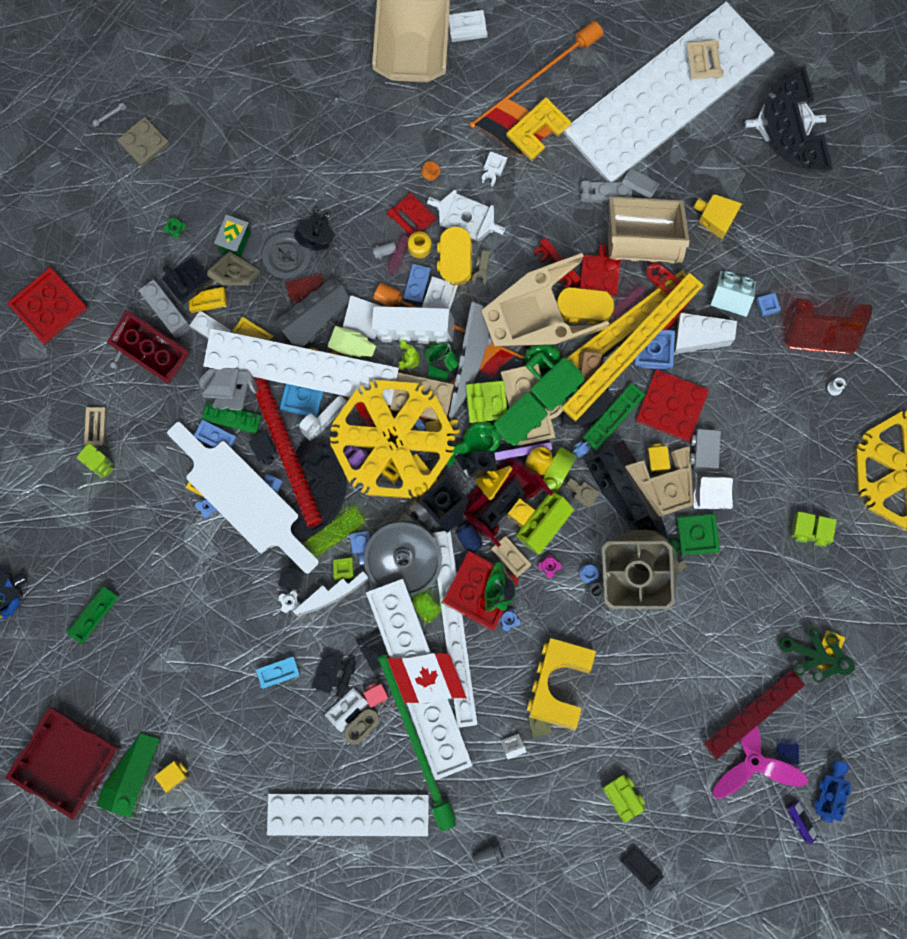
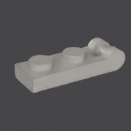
[580,181,632,202]

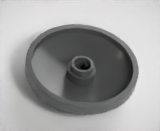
[364,520,442,597]

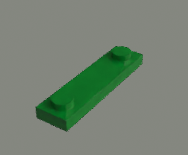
[582,383,646,451]

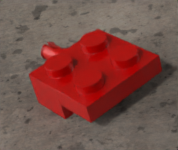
[580,244,621,296]

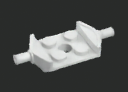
[427,190,506,242]

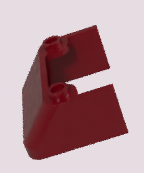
[463,458,553,547]

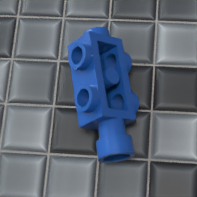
[814,760,851,823]

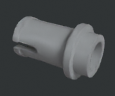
[372,241,397,260]

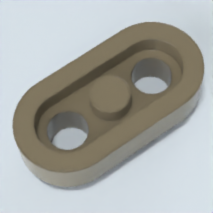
[345,710,379,744]

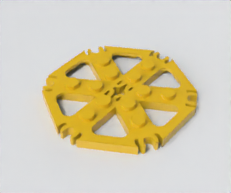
[330,380,455,499]
[855,411,907,531]

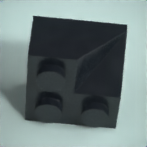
[417,474,469,533]

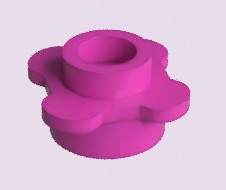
[538,555,561,578]

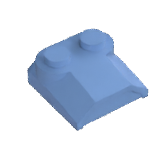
[635,330,675,369]

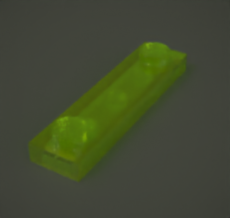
[302,507,366,559]

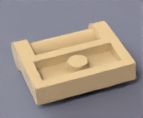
[686,40,724,80]

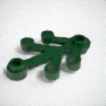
[779,627,855,683]

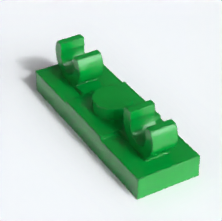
[201,402,262,435]
[67,586,119,644]

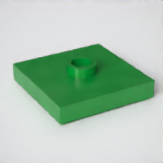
[676,514,720,556]

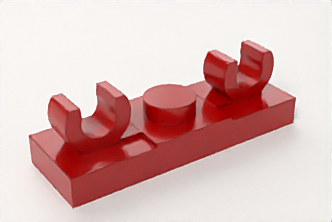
[534,238,581,289]

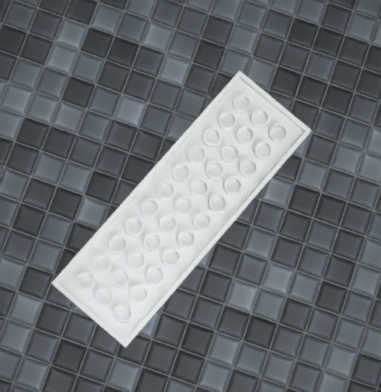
[563,2,774,182]

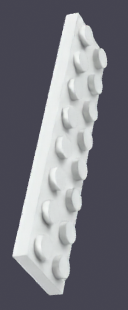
[267,794,428,836]

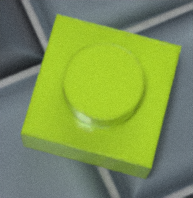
[333,558,354,581]

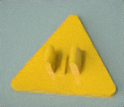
[475,466,512,500]

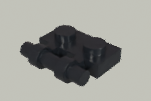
[311,650,356,698]

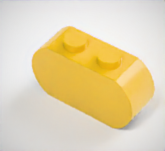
[437,227,472,286]
[557,287,614,325]

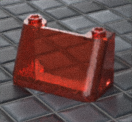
[784,298,872,354]

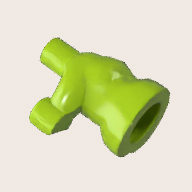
[398,340,420,370]

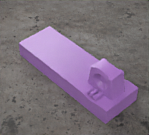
[494,441,552,460]

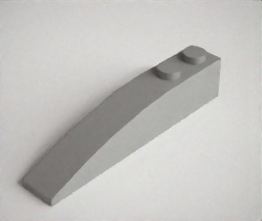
[449,302,492,420]

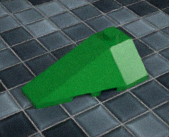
[97,733,160,818]

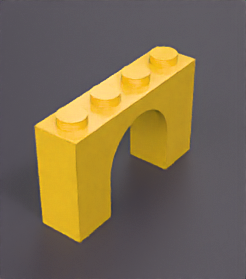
[527,638,596,730]

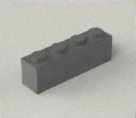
[274,277,350,347]

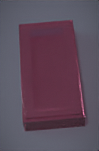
[388,235,409,276]
[612,286,646,320]

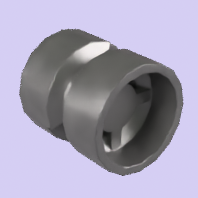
[395,500,431,524]

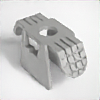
[199,368,258,411]

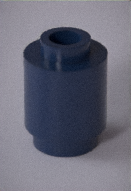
[456,524,484,553]

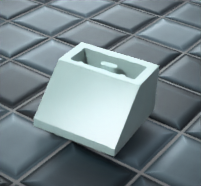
[711,270,756,317]

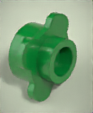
[164,217,186,238]

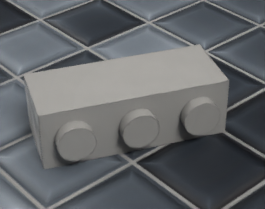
[138,279,191,339]

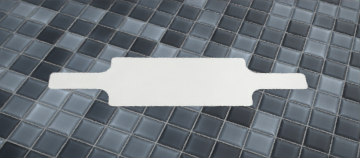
[167,422,318,573]

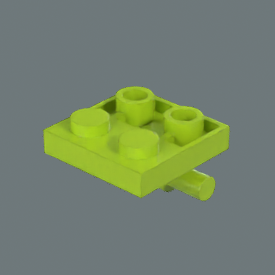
[465,381,507,423]

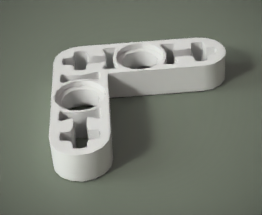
[299,396,348,441]

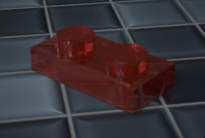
[286,274,324,303]

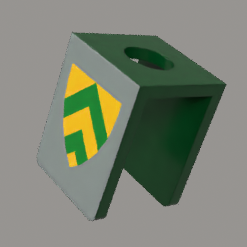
[214,215,252,258]

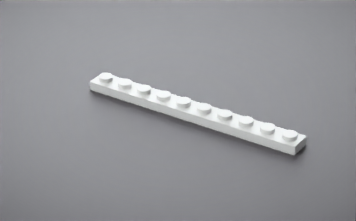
[432,531,477,728]

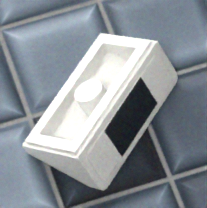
[325,687,369,732]

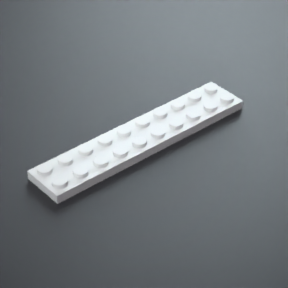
[203,328,399,405]
[366,579,472,780]

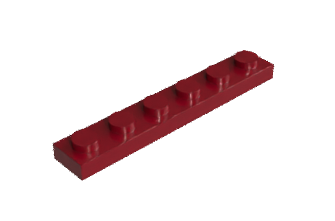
[703,670,805,761]

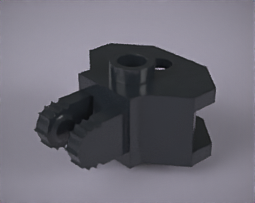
[294,208,335,252]

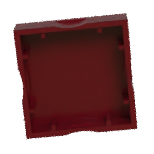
[5,707,122,820]

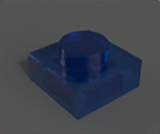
[777,744,799,765]

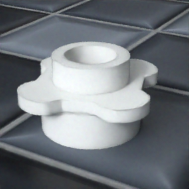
[279,591,300,613]

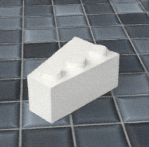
[674,313,737,355]

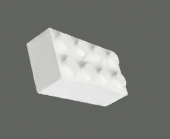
[372,307,455,344]

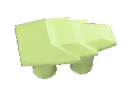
[327,326,376,359]

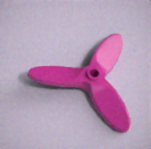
[713,709,808,799]

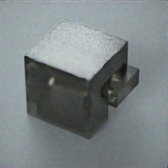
[692,472,733,509]

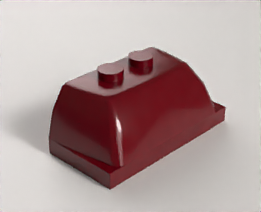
[106,310,192,384]

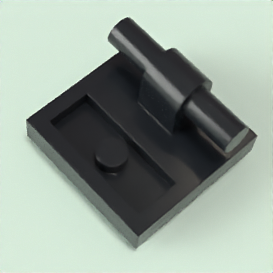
[162,257,213,305]

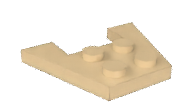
[625,446,694,517]

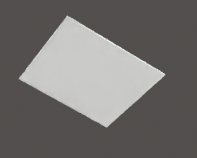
[343,296,383,340]

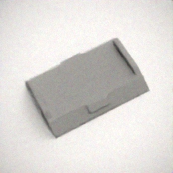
[622,168,660,199]

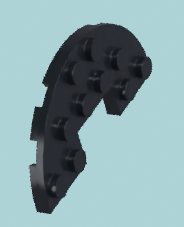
[764,66,833,172]
[291,439,347,541]

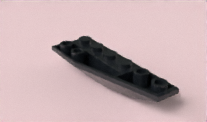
[585,440,669,540]

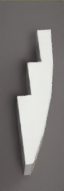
[293,572,369,616]

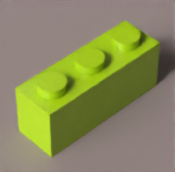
[516,492,574,555]

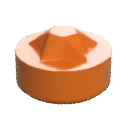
[421,161,440,181]

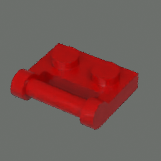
[387,193,436,237]

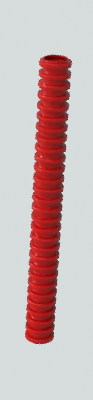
[253,377,323,527]

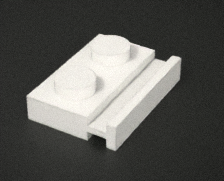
[449,10,487,42]
[422,276,458,310]

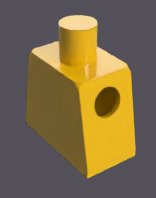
[694,195,742,239]

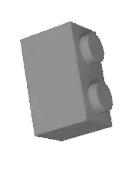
[690,429,721,472]

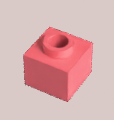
[364,683,389,708]

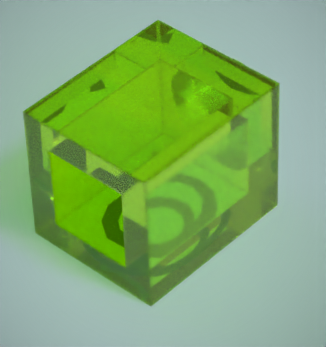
[412,593,442,625]

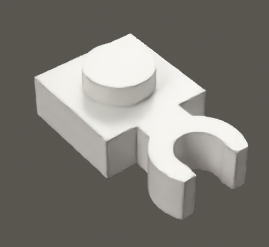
[482,151,507,187]

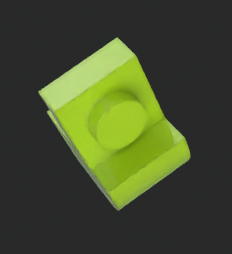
[543,447,577,494]

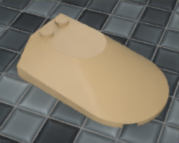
[372,0,450,82]

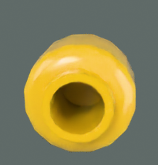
[407,231,432,259]
[525,447,553,475]

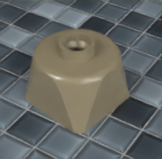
[602,530,678,609]

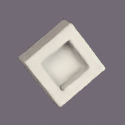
[500,734,526,759]

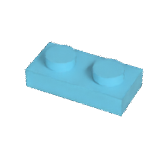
[256,657,300,689]

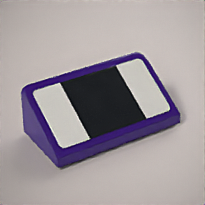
[786,801,818,844]

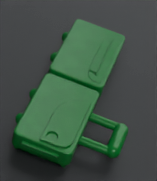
[493,352,585,446]

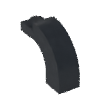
[561,387,613,429]

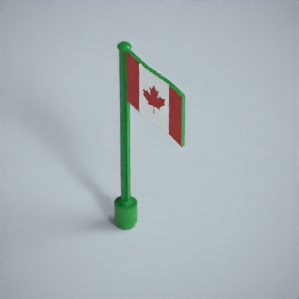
[377,653,467,831]

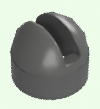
[587,582,604,598]

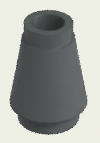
[472,843,504,866]

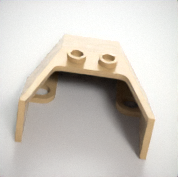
[481,253,609,346]

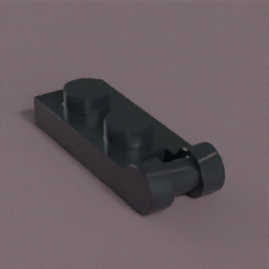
[475,479,525,530]

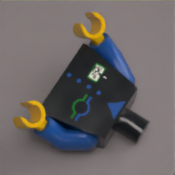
[0,570,28,621]

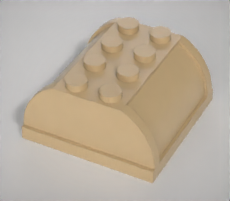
[608,196,690,263]

